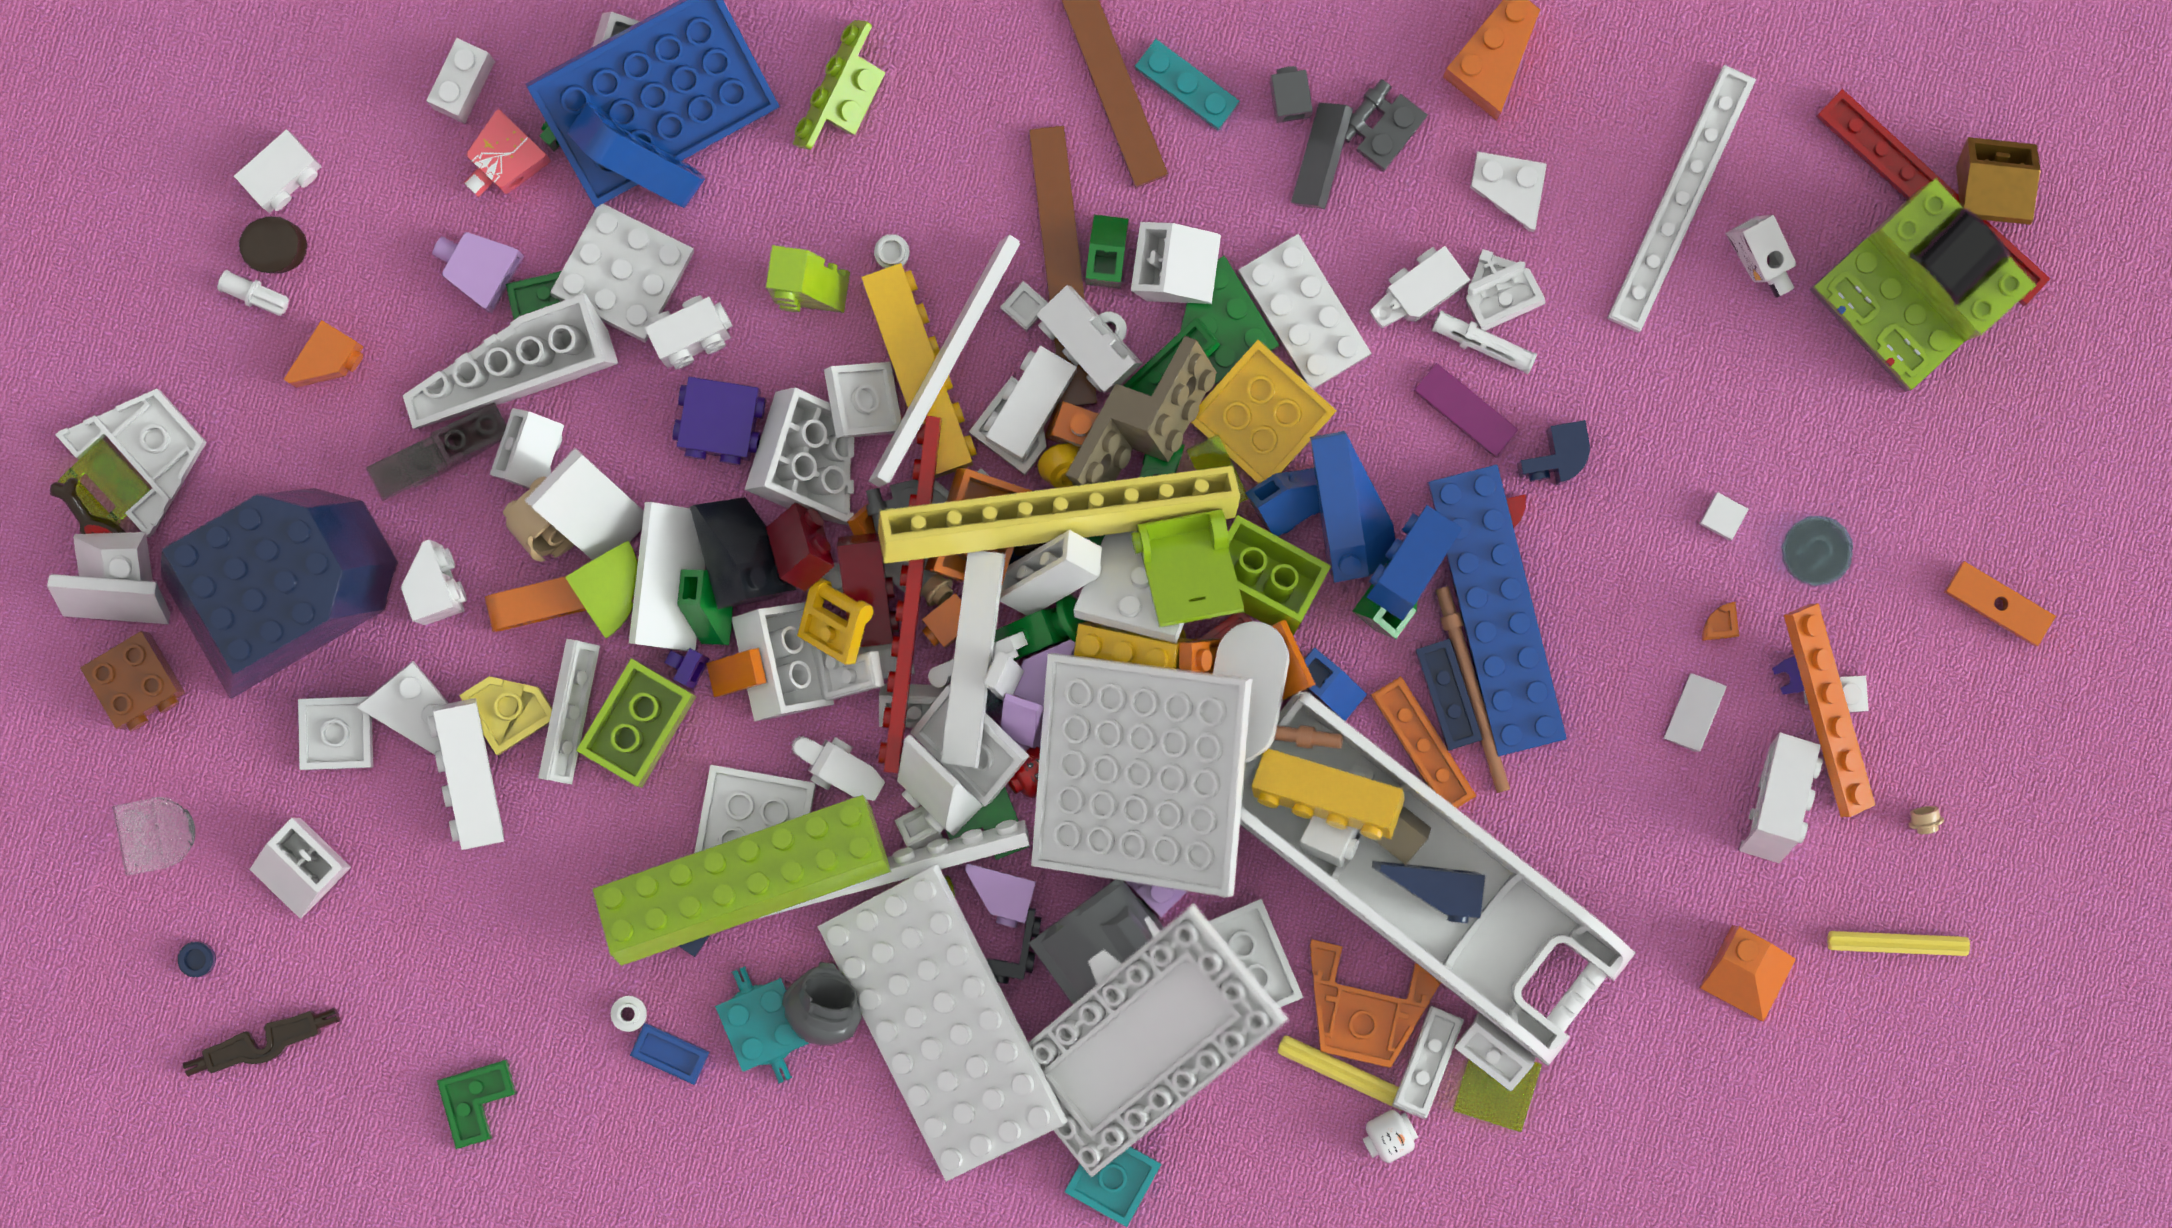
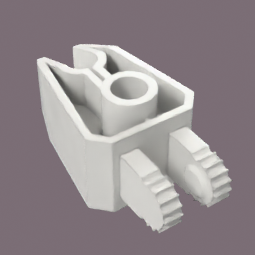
[791,736,885,801]

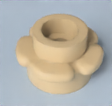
[921,574,953,606]
[1909,806,1944,834]

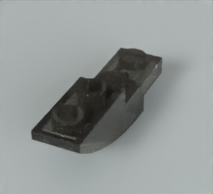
[366,403,506,501]

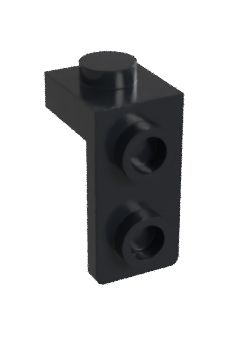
[985,907,1042,984]

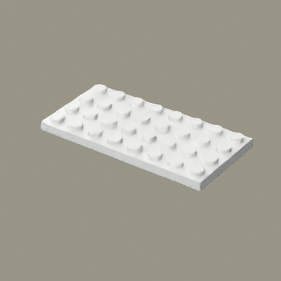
[817,864,1068,1181]

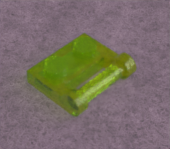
[58,439,151,525]

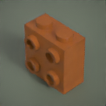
[80,631,185,732]

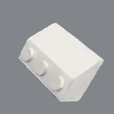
[732,602,834,721]

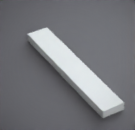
[940,551,1006,768]

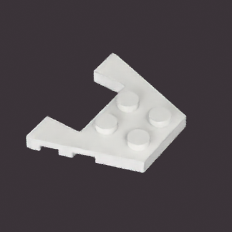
[55,389,207,538]

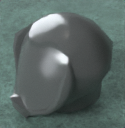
[782,962,862,1046]

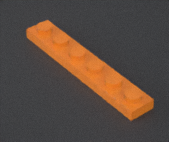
[1783,603,1875,817]

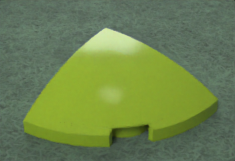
[565,541,638,639]

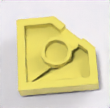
[459,676,552,756]

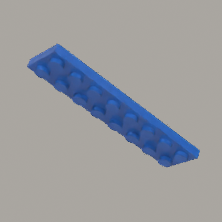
[1427,465,1567,757]

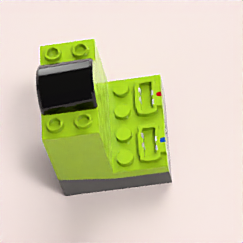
[1809,179,2036,392]

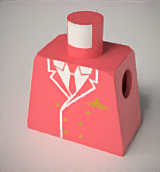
[463,109,551,197]

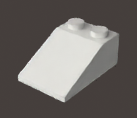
[897,734,983,836]

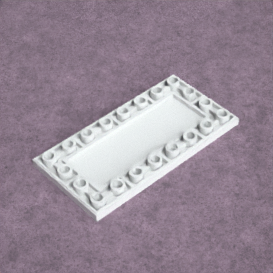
[1028,904,1288,1177]

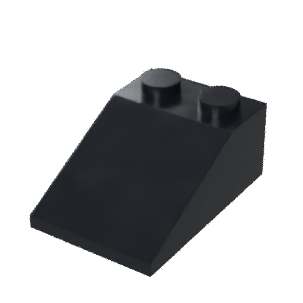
[690,497,797,610]

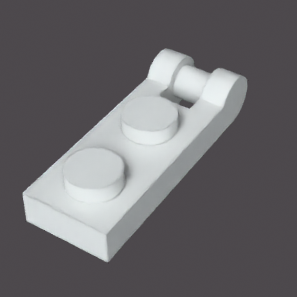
[928,631,1028,688]

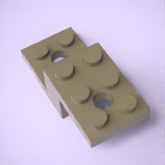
[1066,336,1217,486]

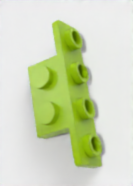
[793,20,886,150]

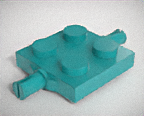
[715,966,809,1084]

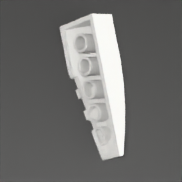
[403,294,618,429]

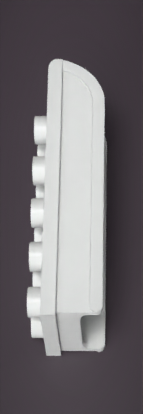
[1240,691,1636,1066]

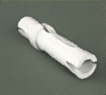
[1431,310,1537,375]

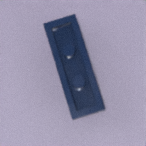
[1415,639,1483,751]

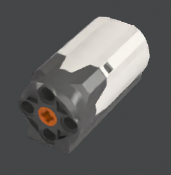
[1029,879,1164,1005]

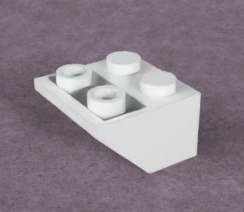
[1131,222,1221,304]
[401,539,467,625]
[250,818,351,919]

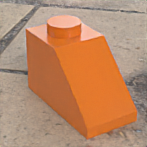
[283,320,364,388]

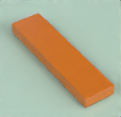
[1370,676,1476,809]

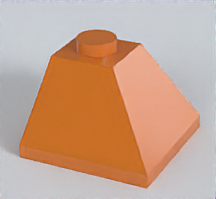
[1699,925,1796,1022]

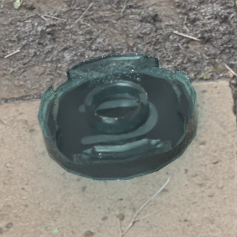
[1781,516,1853,586]

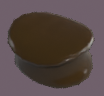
[239,216,308,274]

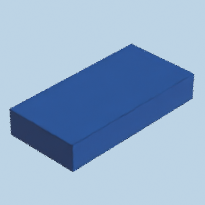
[630,1023,710,1085]

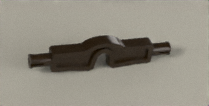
[183,1007,340,1077]

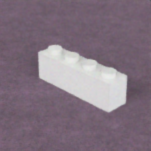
[428,698,504,850]

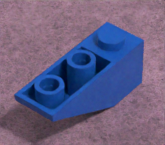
[1245,468,1320,537]

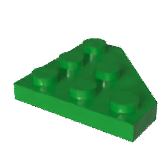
[1180,255,1279,386]

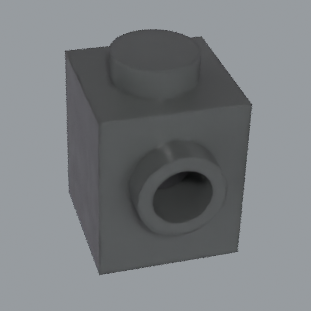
[1270,66,1313,123]

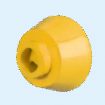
[1038,443,1080,488]

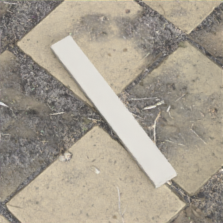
[1607,65,1756,333]
[869,235,1020,487]

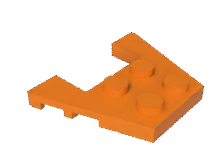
[1309,939,1441,1068]

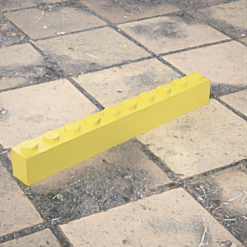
[878,466,1240,564]

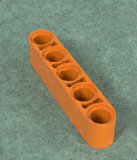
[484,559,638,632]

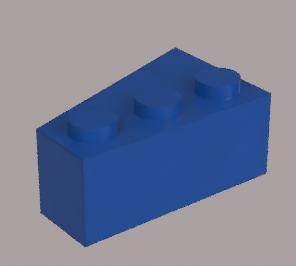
[1367,505,1463,621]

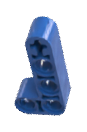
[567,102,705,208]

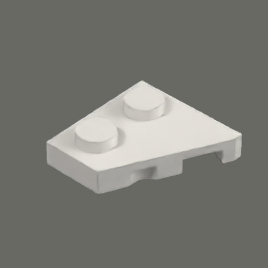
[1470,152,1547,232]

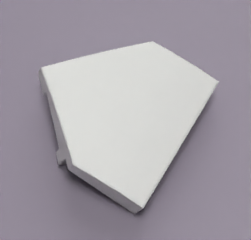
[1466,249,1545,331]

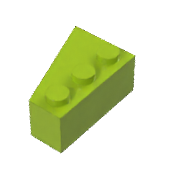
[766,245,850,313]

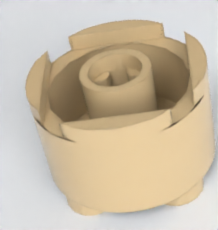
[503,476,574,562]

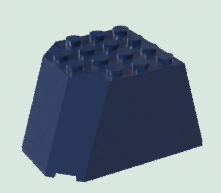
[161,488,398,699]

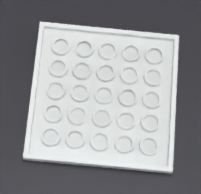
[1031,653,1252,897]

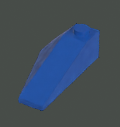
[1310,431,1395,583]

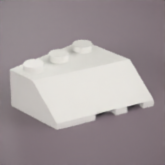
[744,387,854,526]

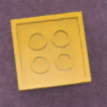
[1191,340,1337,484]

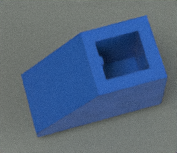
[1304,647,1367,721]

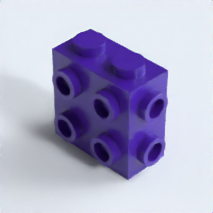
[672,377,766,465]

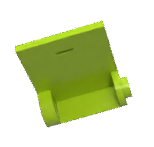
[1131,509,1244,627]

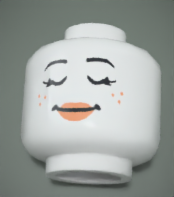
[1362,1110,1418,1163]

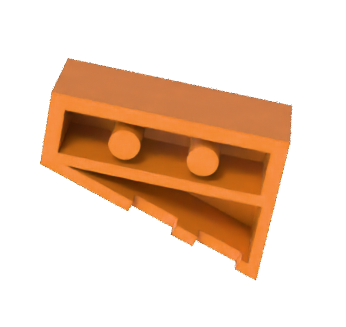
[1443,0,1540,121]

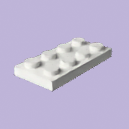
[1238,234,1371,389]

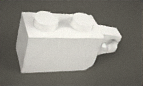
[1370,246,1470,328]
[1300,763,1375,868]

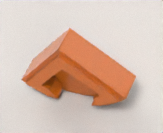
[847,504,876,535]
[1702,602,1739,641]

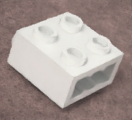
[645,295,733,370]

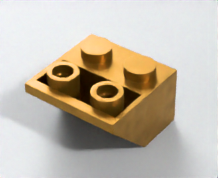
[1956,137,2040,225]

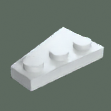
[357,661,448,755]

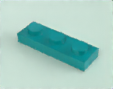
[1134,39,1240,131]

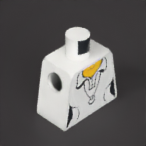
[1726,215,1796,298]

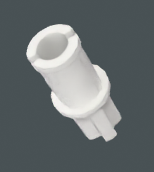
[217,270,289,316]

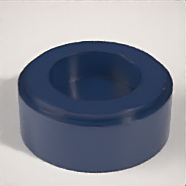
[177,941,216,977]

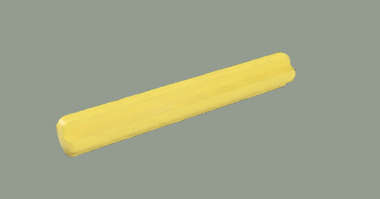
[1827,931,1970,956]
[1278,1035,1403,1111]

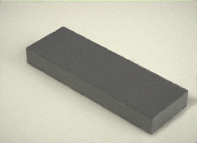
[1291,102,1353,209]

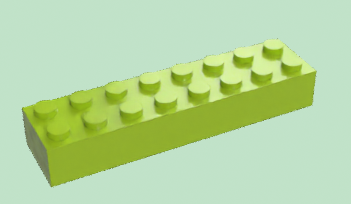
[592,795,891,966]

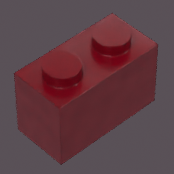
[766,502,835,591]

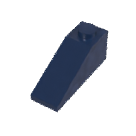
[1372,861,1486,923]

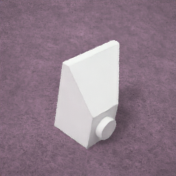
[73,532,153,582]

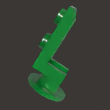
[992,594,1087,661]

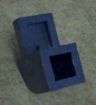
[1517,420,1590,485]

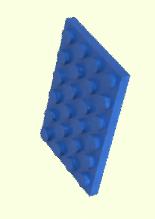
[526,0,780,208]

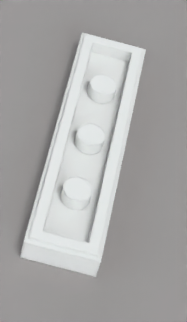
[538,639,600,784]

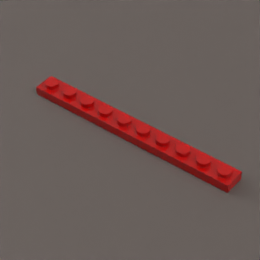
[878,416,942,773]

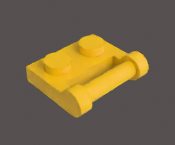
[797,577,873,665]

